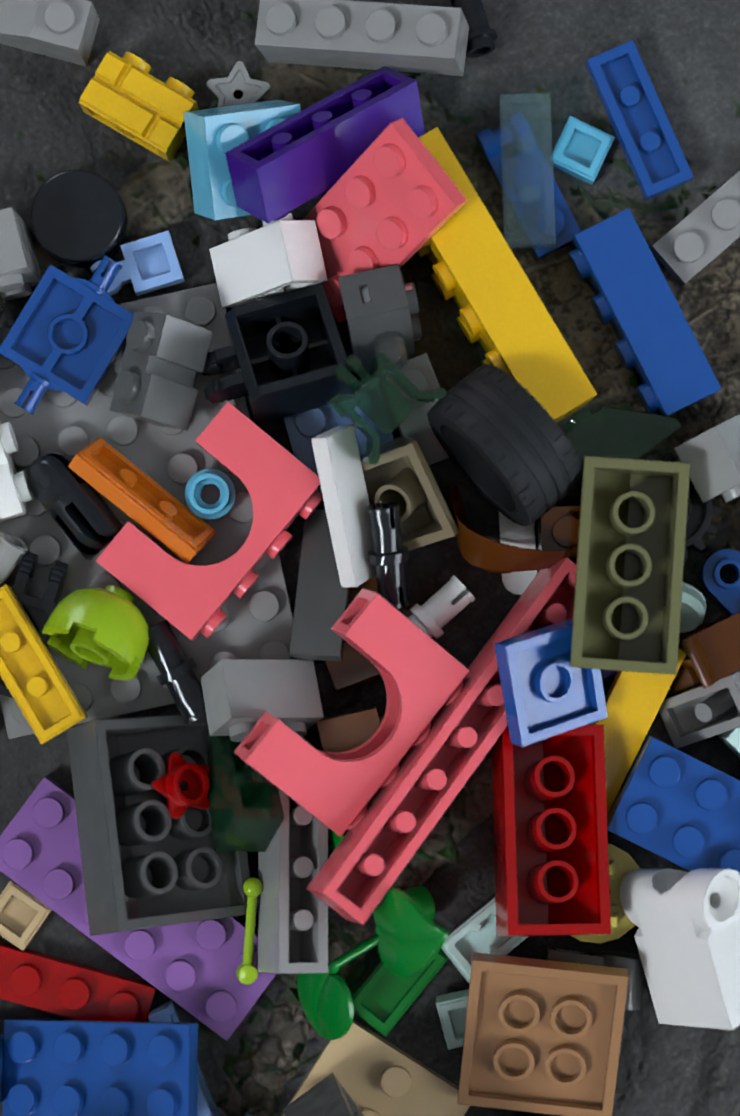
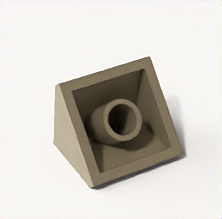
[360,437,459,551]

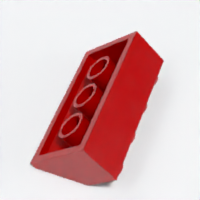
[491,725,611,937]

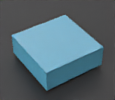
[547,116,615,185]

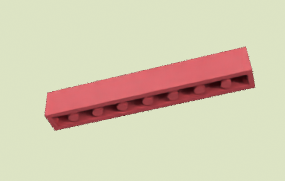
[306,557,576,925]

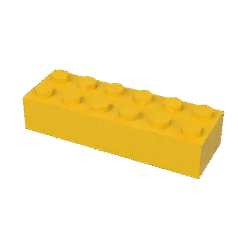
[416,127,597,424]

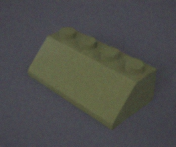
[570,456,690,675]

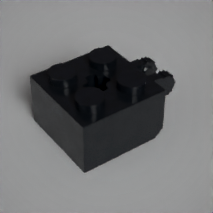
[198,283,353,425]

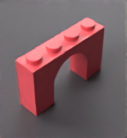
[95,402,323,640]
[233,588,470,837]

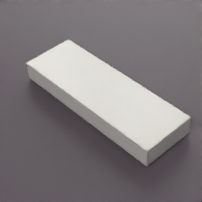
[311,424,376,587]

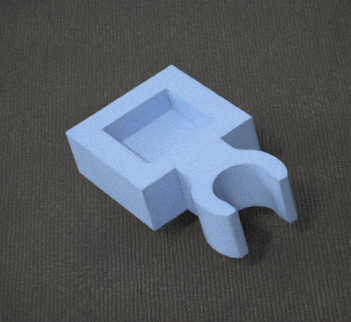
[90,230,185,296]

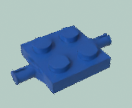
[0,255,134,415]

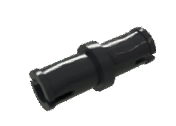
[366,502,411,609]
[147,620,206,725]

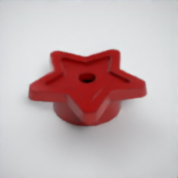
[151,752,210,819]

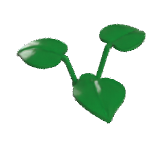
[297,828,449,1041]

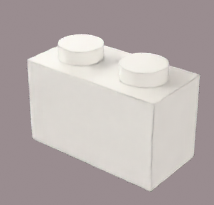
[209,213,328,308]

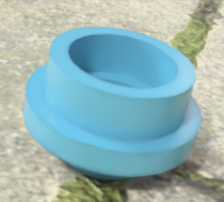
[185,469,236,520]

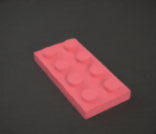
[302,118,468,323]

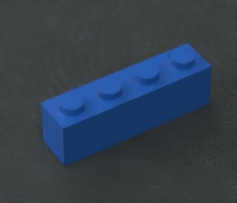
[568,208,722,421]

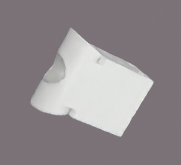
[620,868,740,1030]

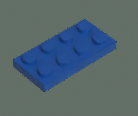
[2,1018,198,1116]

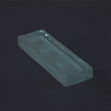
[499,93,556,249]

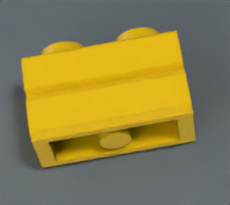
[78,51,199,162]

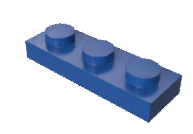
[585,40,694,201]

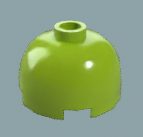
[42,585,149,681]

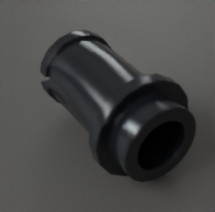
[450,0,497,58]

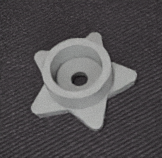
[206,61,271,107]

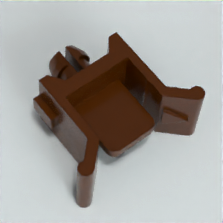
[671,612,740,694]

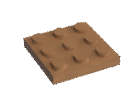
[457,952,629,1116]

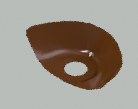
[450,485,571,573]

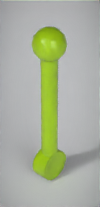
[236,877,263,985]

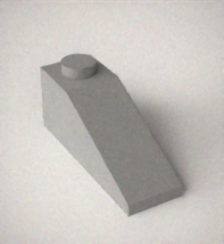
[0,0,100,67]

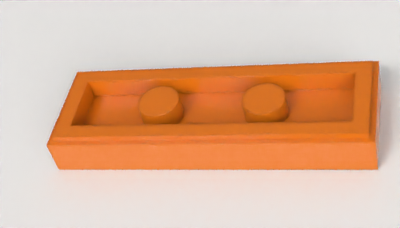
[68,437,217,564]

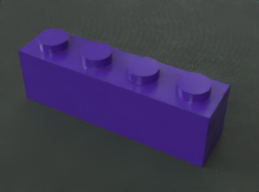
[225,66,425,223]

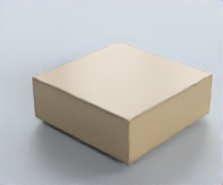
[0,880,52,951]

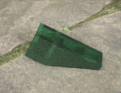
[207,723,284,852]

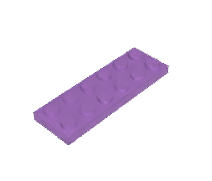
[0,776,276,1041]

